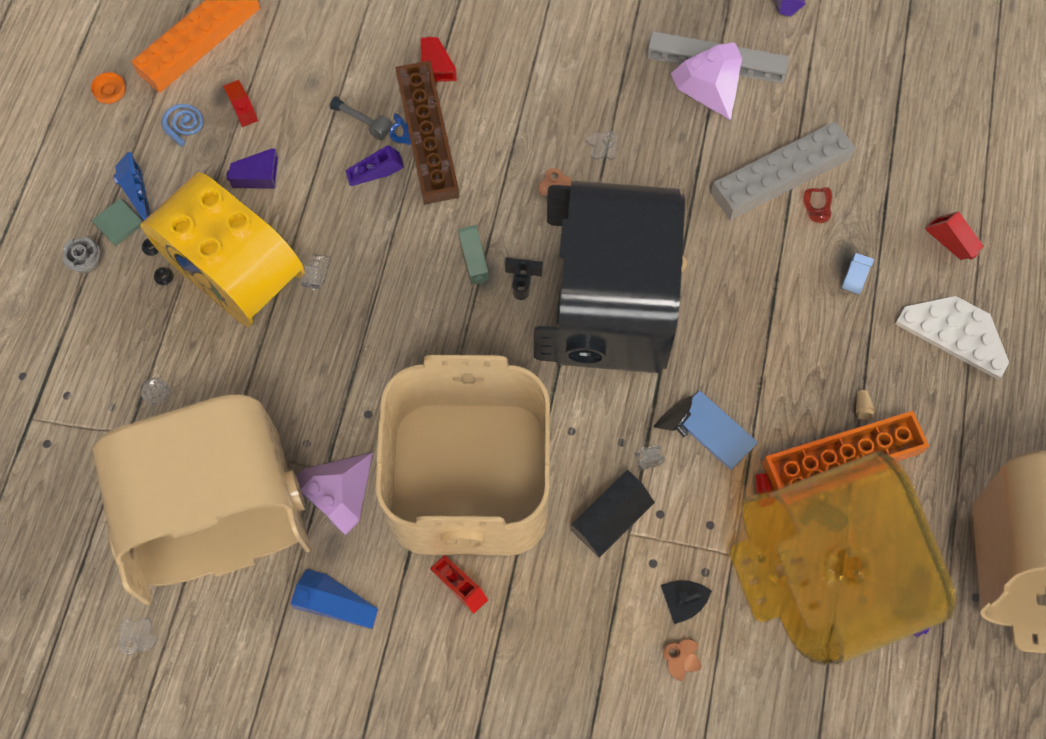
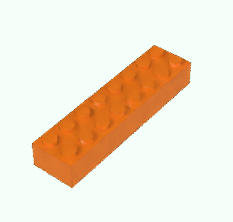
[131,0,261,93]
[762,411,929,500]

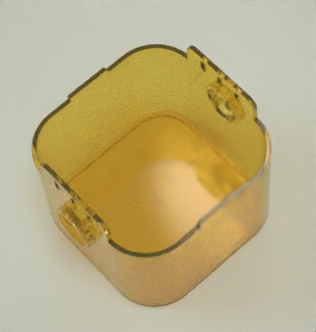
[729,451,956,665]

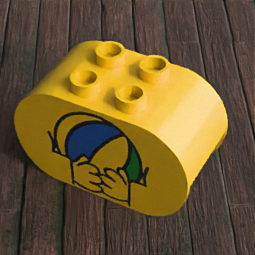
[140,172,305,327]

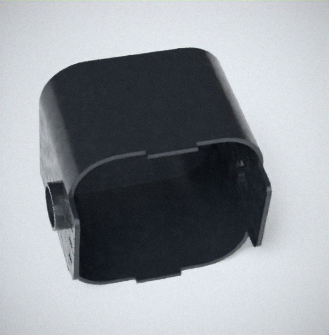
[534,180,685,374]

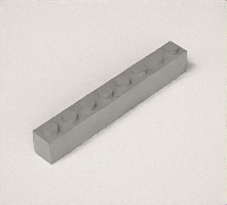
[647,31,790,84]

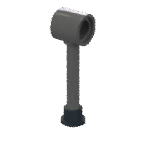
[330,96,393,140]

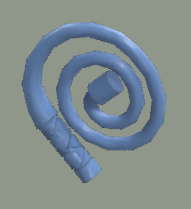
[161,104,203,147]

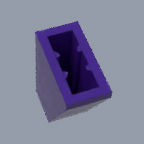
[226,148,278,189]

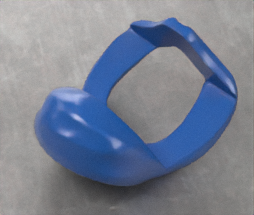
[389,113,411,145]

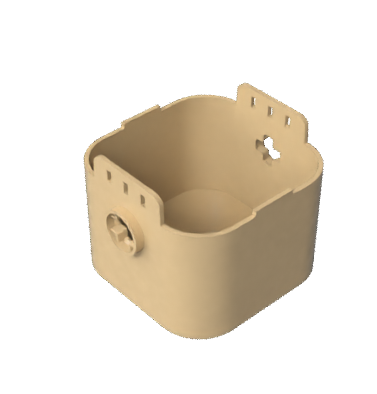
[376,355,550,556]
[92,395,311,605]
[972,450,1046,654]

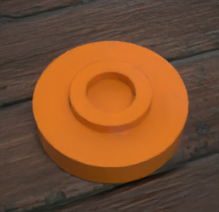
[91,72,126,104]

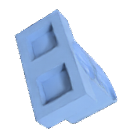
[841,253,874,295]

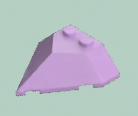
[671,43,742,121]
[296,452,373,536]

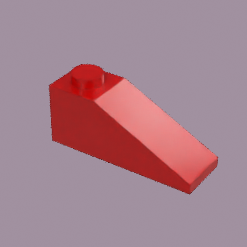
[223,80,258,128]
[430,555,488,614]

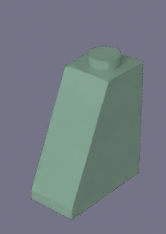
[458,225,489,285]

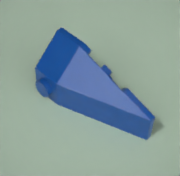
[114,152,150,221]
[290,569,379,629]

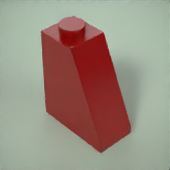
[421,36,457,82]
[925,211,984,260]

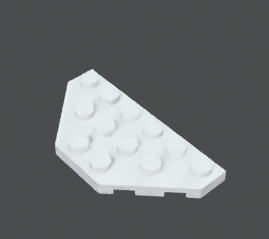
[895,296,1009,380]

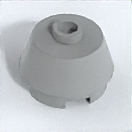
[63,237,100,273]

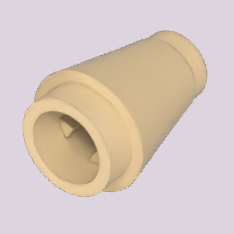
[855,390,875,420]

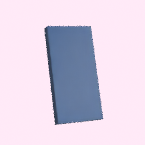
[683,391,758,471]

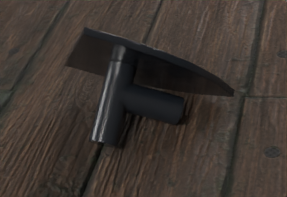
[653,396,692,437]
[660,580,712,624]

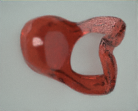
[803,187,832,223]

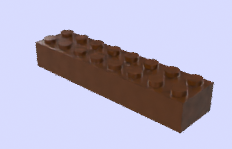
[395,61,459,205]

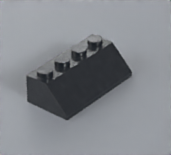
[571,469,655,558]

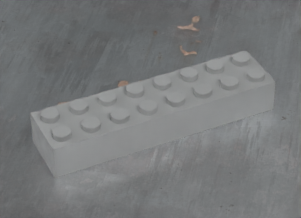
[711,121,855,221]

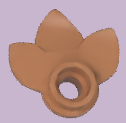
[539,168,572,196]
[663,639,702,681]

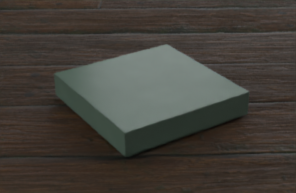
[91,198,143,247]

